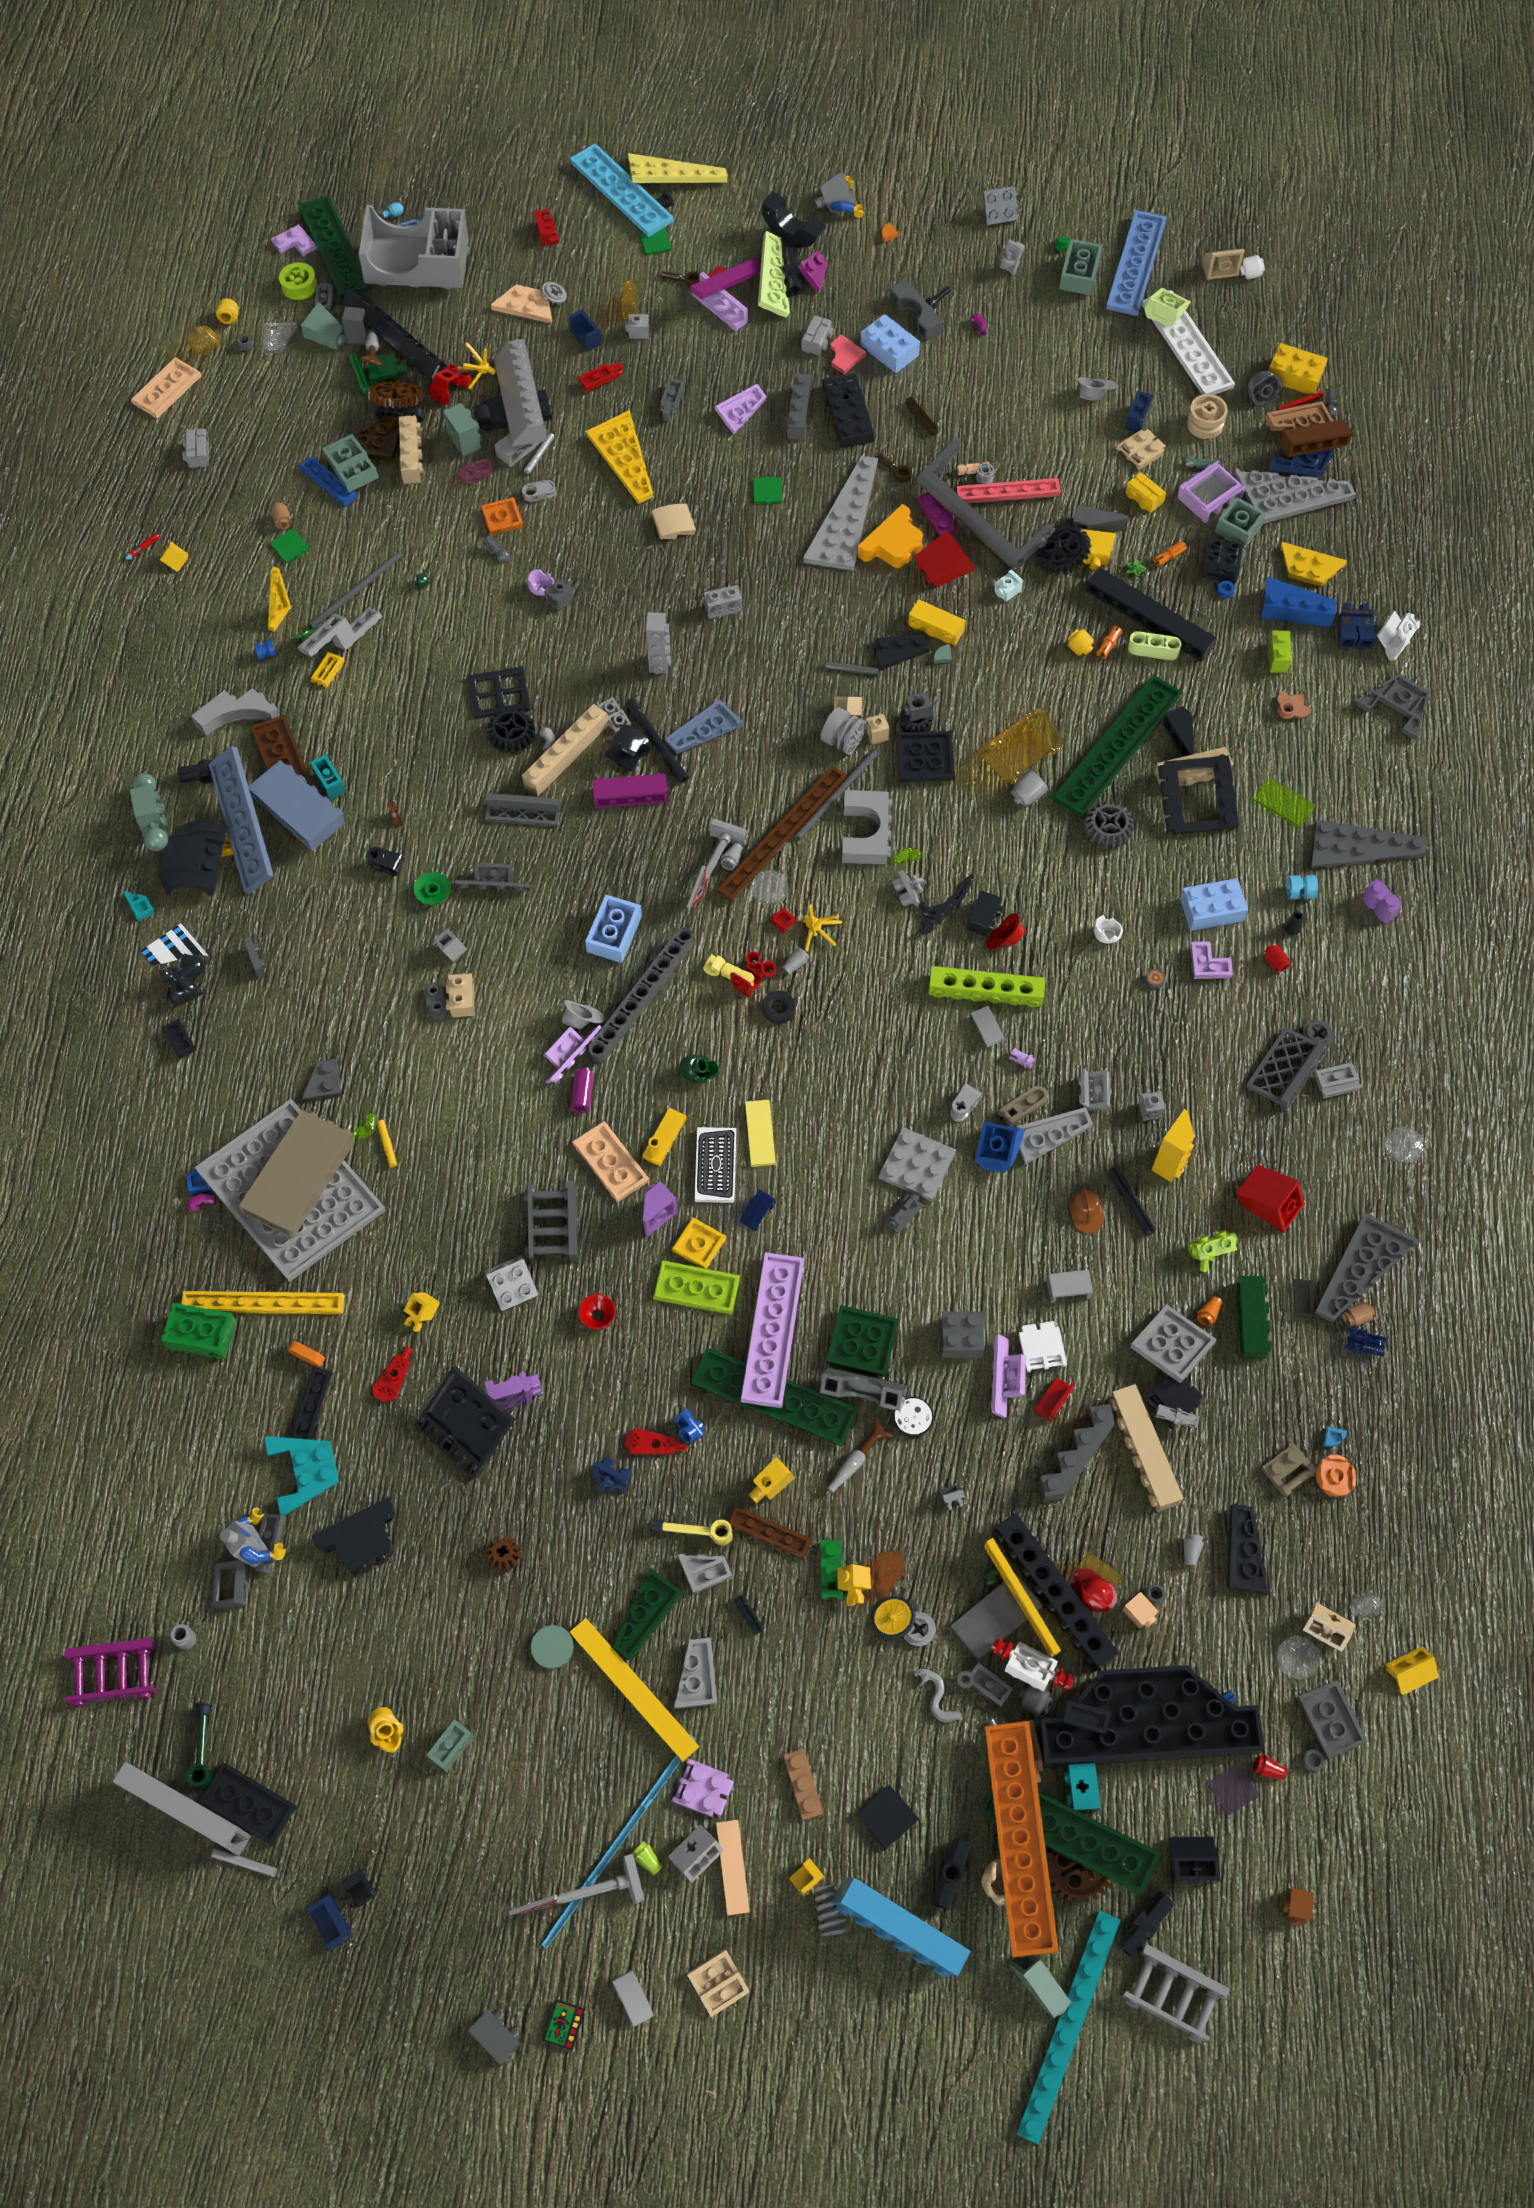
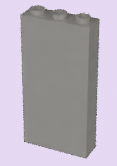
[113,1762,251,1856]

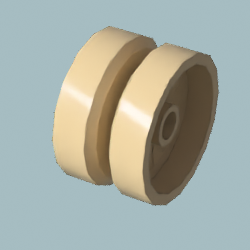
[1187,394,1228,439]

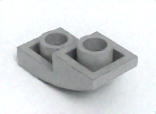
[598,697,631,733]
[971,1006,1005,1047]
[612,1970,654,2027]

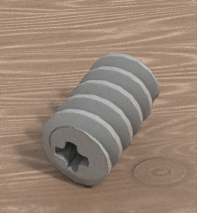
[814,1885,847,1936]

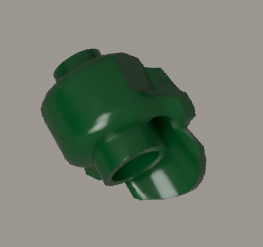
[679,1055,720,1084]

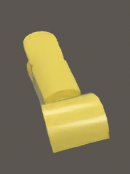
[703,954,754,986]

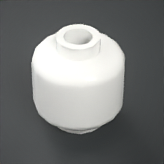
[1240,255,1265,280]

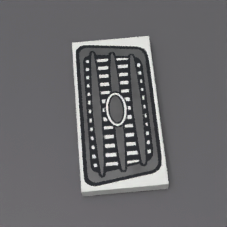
[695,1127,736,1203]

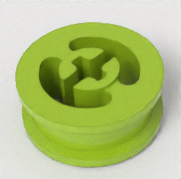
[279,262,318,300]

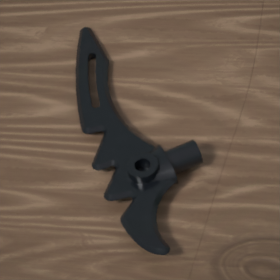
[916,874,974,936]

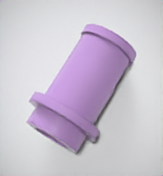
[1009,1048,1035,1069]

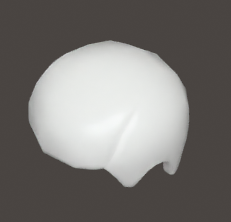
[1094,915,1123,944]

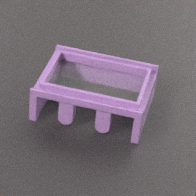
[1177,461,1246,523]

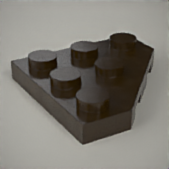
[354,415,400,461]

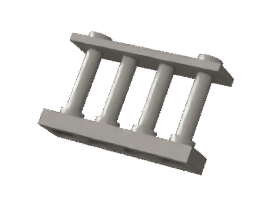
[1121,1944,1230,2044]

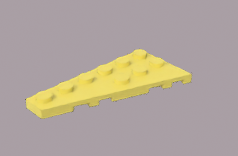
[628,153,728,183]

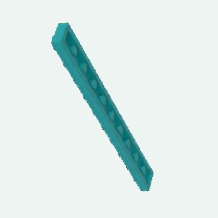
[1016,1910,1121,2145]

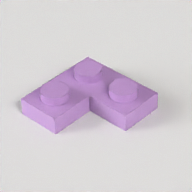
[271,225,317,256]
[1190,942,1233,979]

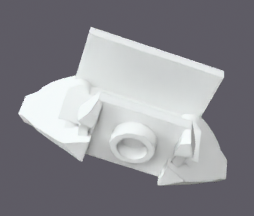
[1377,611,1420,661]

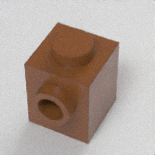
[1282,1888,1314,1925]

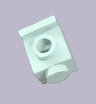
[994,570,1023,602]

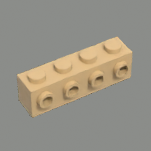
[399,416,423,484]
[1155,747,1233,786]

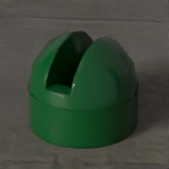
[416,574,429,588]

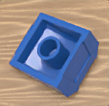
[975,1121,1025,1173]

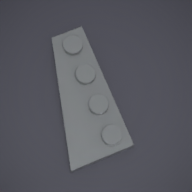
[1017,1107,1093,1165]

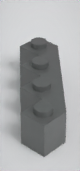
[1039,1404,1115,1502]

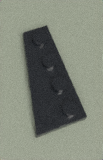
[1227,1504,1270,1595]

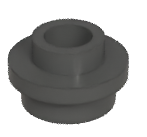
[236,334,253,350]
[1144,1584,1166,1606]

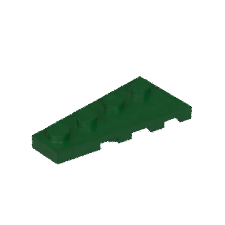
[613,1568,683,1662]

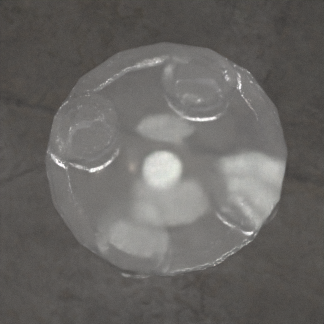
[1385,1127,1424,1163]
[1277,1636,1320,1680]

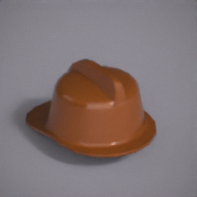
[1069,1188,1104,1234]

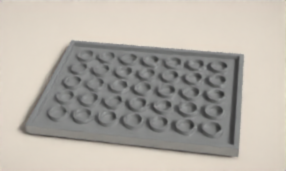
[195,1099,386,1282]

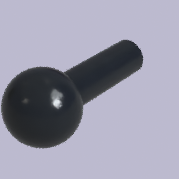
[925,286,951,309]

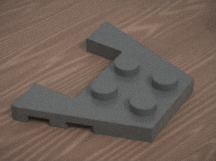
[1355,674,1430,740]

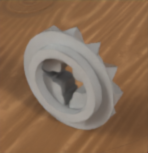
[541,282,567,305]
[904,1612,936,1647]

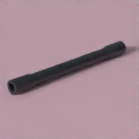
[626,698,689,784]

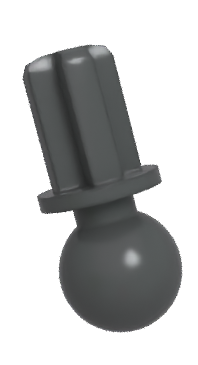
[1324,387,1338,419]
[483,535,510,563]

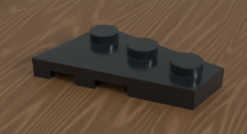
[874,633,929,672]

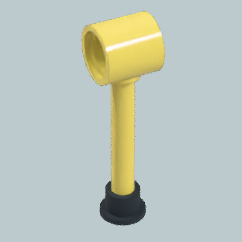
[652,1517,733,1546]

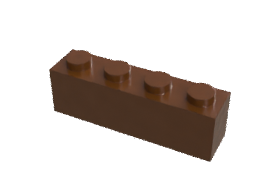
[1279,419,1353,457]

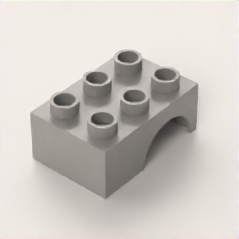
[359,205,468,289]

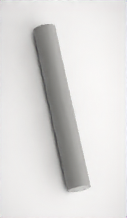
[524,433,554,474]
[211,1848,277,1877]

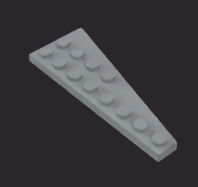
[804,456,878,571]

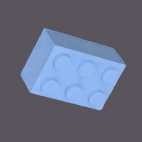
[861,314,920,373]
[1180,878,1248,931]
[585,895,642,963]

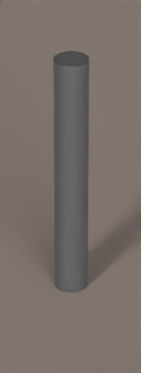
[825,662,879,676]

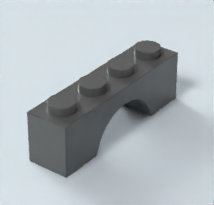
[889,280,944,341]
[787,373,811,441]
[820,1368,908,1411]

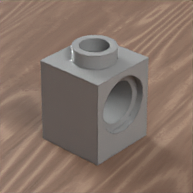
[1139,1091,1165,1121]

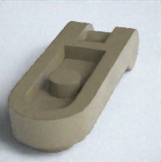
[997,1086,1048,1127]

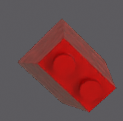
[914,530,975,588]
[1237,1164,1305,1233]

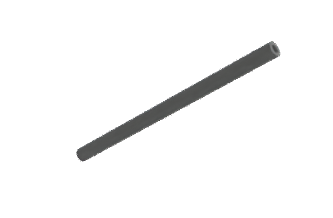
[309,551,403,628]
[795,749,879,840]

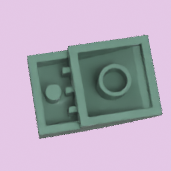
[322,434,379,492]

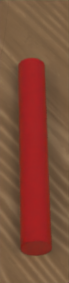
[1276,391,1323,411]

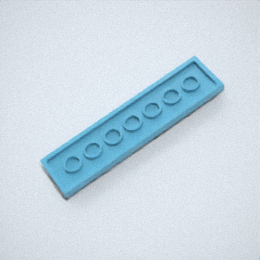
[570,143,674,237]

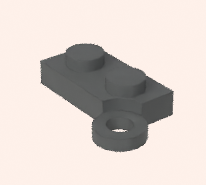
[957,1663,1013,1707]

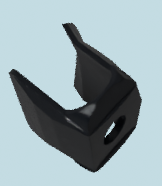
[605,724,650,771]

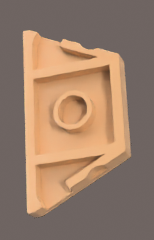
[491,285,552,323]

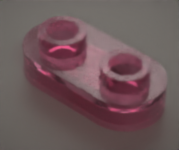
[459,459,493,483]

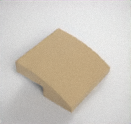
[651,504,696,539]
[686,1949,750,2017]

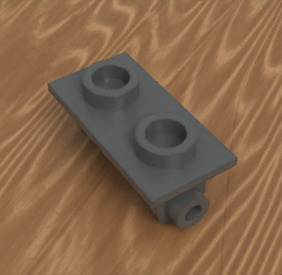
[883,1193,923,1234]

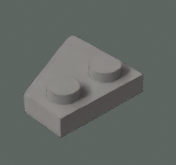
[678,1554,733,1594]

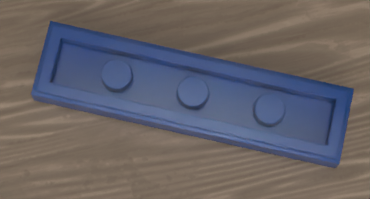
[299,456,358,507]

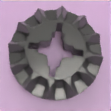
[1302,1020,1334,1046]

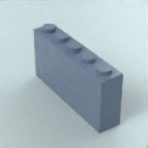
[248,760,345,851]

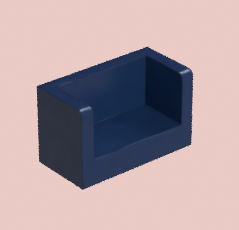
[568,310,601,352]
[1125,391,1154,433]
[306,1894,354,1952]

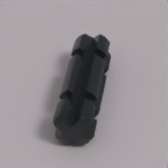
[735,1595,764,1635]

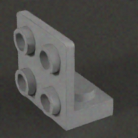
[484,1255,538,1311]

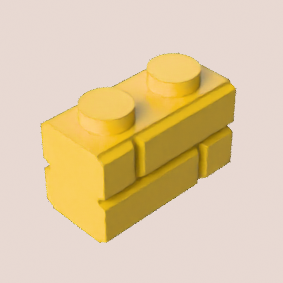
[1125,472,1166,513]

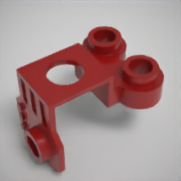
[429,364,471,405]
[730,951,776,997]

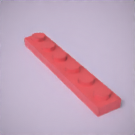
[956,478,1061,503]

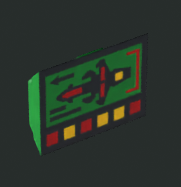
[542,1999,586,2051]

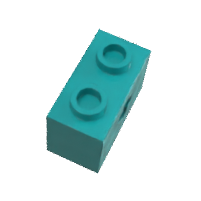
[310,754,346,800]
[1063,1763,1101,1813]

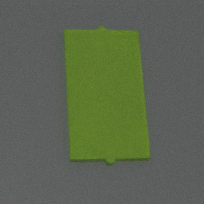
[1254,778,1316,828]

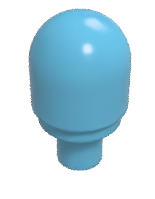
[381,202,403,218]

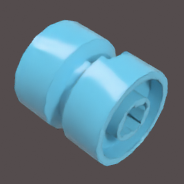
[1286,875,1318,900]

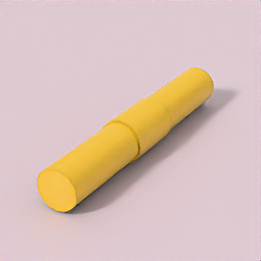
[377,1120,397,1168]

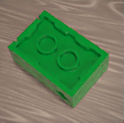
[161,1303,237,1359]

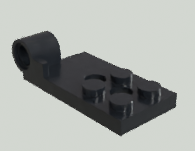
[474,389,552,431]

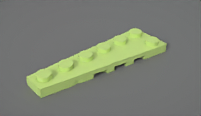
[758,231,790,318]

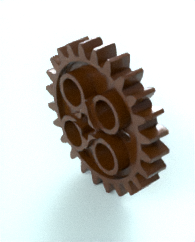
[367,381,423,408]
[1046,1849,1111,1905]

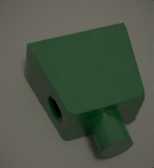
[368,355,407,387]

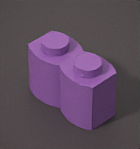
[1362,879,1402,923]

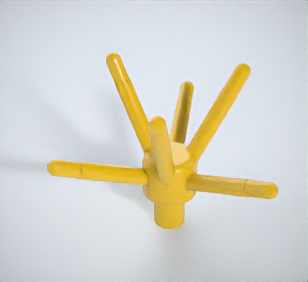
[457,342,496,390]
[803,904,842,952]

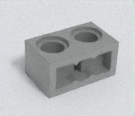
[704,585,742,619]

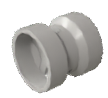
[976,463,994,484]

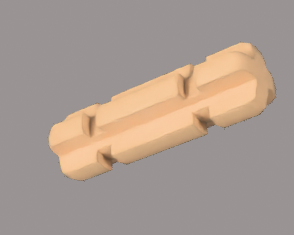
[957,462,990,475]

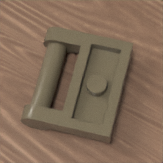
[1261,1443,1316,1497]

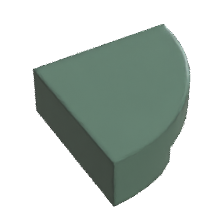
[934,644,952,664]

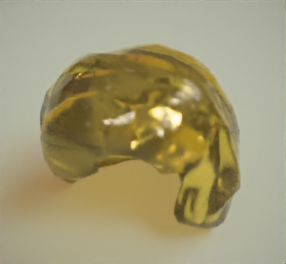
[187,325,221,356]

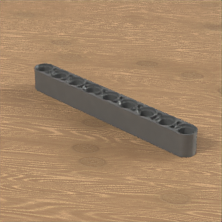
[589,927,693,1064]

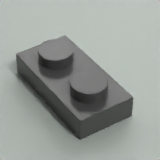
[244,936,266,979]

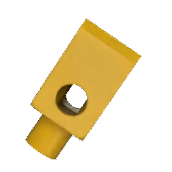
[1083,529,1116,571]
[748,1457,795,1504]

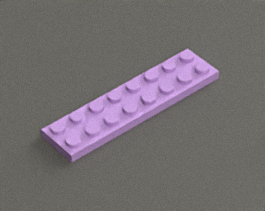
[741,1252,805,1408]

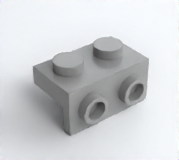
[1078,1069,1110,1111]

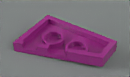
[916,493,955,537]

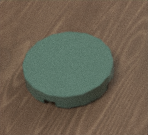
[531,1625,574,1670]

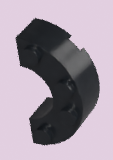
[762,191,827,248]

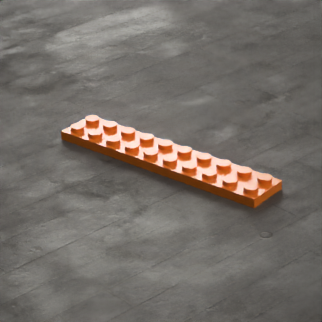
[985,1721,1059,1958]

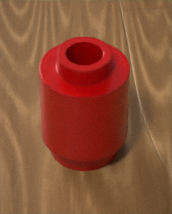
[1263,944,1291,973]

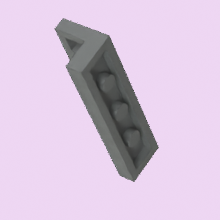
[485,793,561,827]

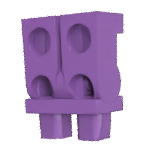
[485,1372,542,1409]

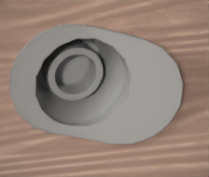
[1077,377,1117,401]
[562,1000,605,1029]

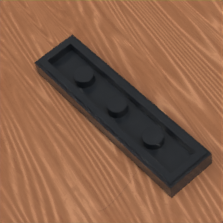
[290,1367,334,1440]

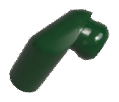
[983,1565,1000,1585]

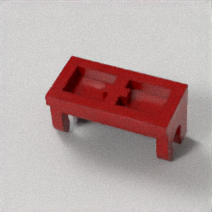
[534,210,559,246]

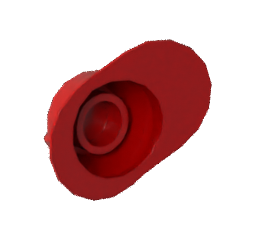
[986,913,1026,950]
[1070,1568,1117,1612]

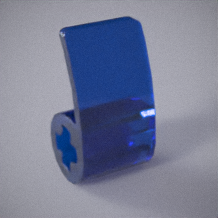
[740,1189,777,1231]

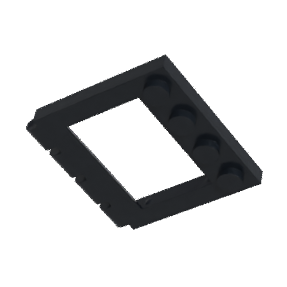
[1158,755,1239,835]

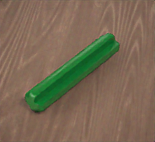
[349,353,370,394]

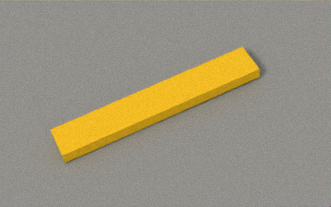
[984,1538,1061,1658]

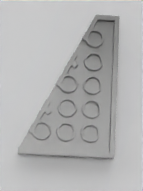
[1234,469,1356,524]

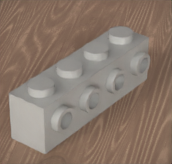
[646,612,671,674]

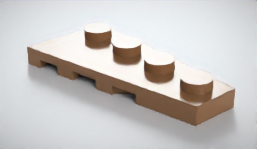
[1264,401,1333,431]

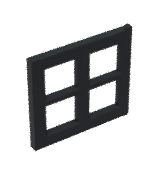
[467,666,531,719]

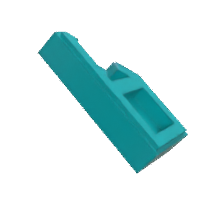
[123,891,155,921]

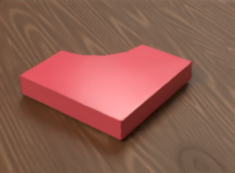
[830,334,866,374]

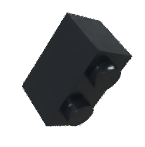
[966,890,1004,937]

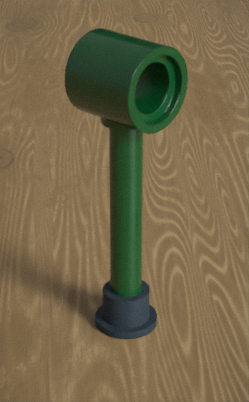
[186,1702,213,1791]

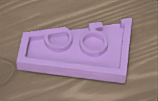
[715,384,766,435]

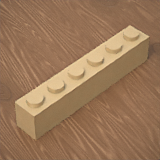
[522,704,609,797]
[1109,1384,1184,1512]

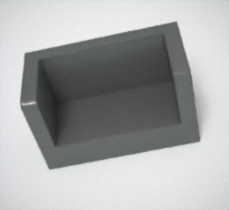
[342,307,369,345]

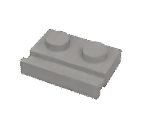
[1314,1062,1362,1099]

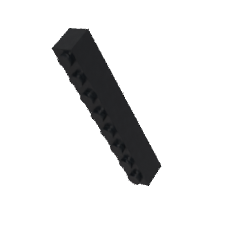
[1085,567,1216,662]

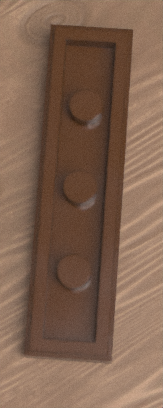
[728,1506,812,1560]

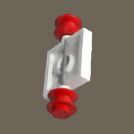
[990,1637,1074,1693]

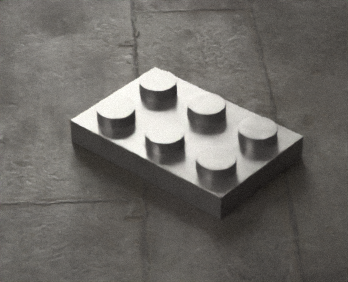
[1297,1680,1367,1760]

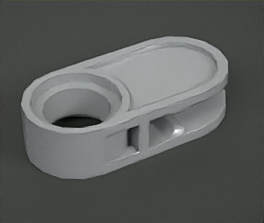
[522,480,556,502]

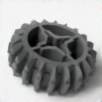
[1084,801,1134,849]

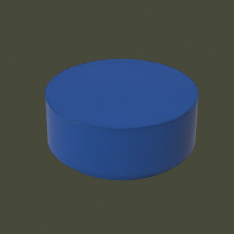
[1216,581,1235,599]

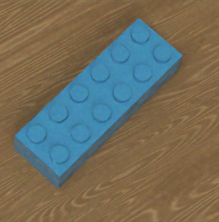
[832,1878,971,1978]

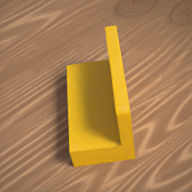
[1385,1646,1439,1695]

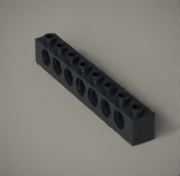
[994,1513,1119,1671]

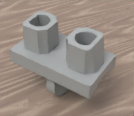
[1000,240,1025,275]
[892,870,925,906]

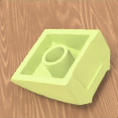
[1144,288,1191,327]

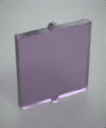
[1207,1764,1260,1816]

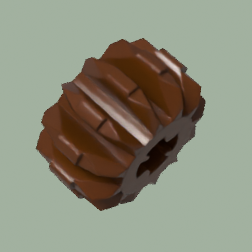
[486,1535,522,1572]

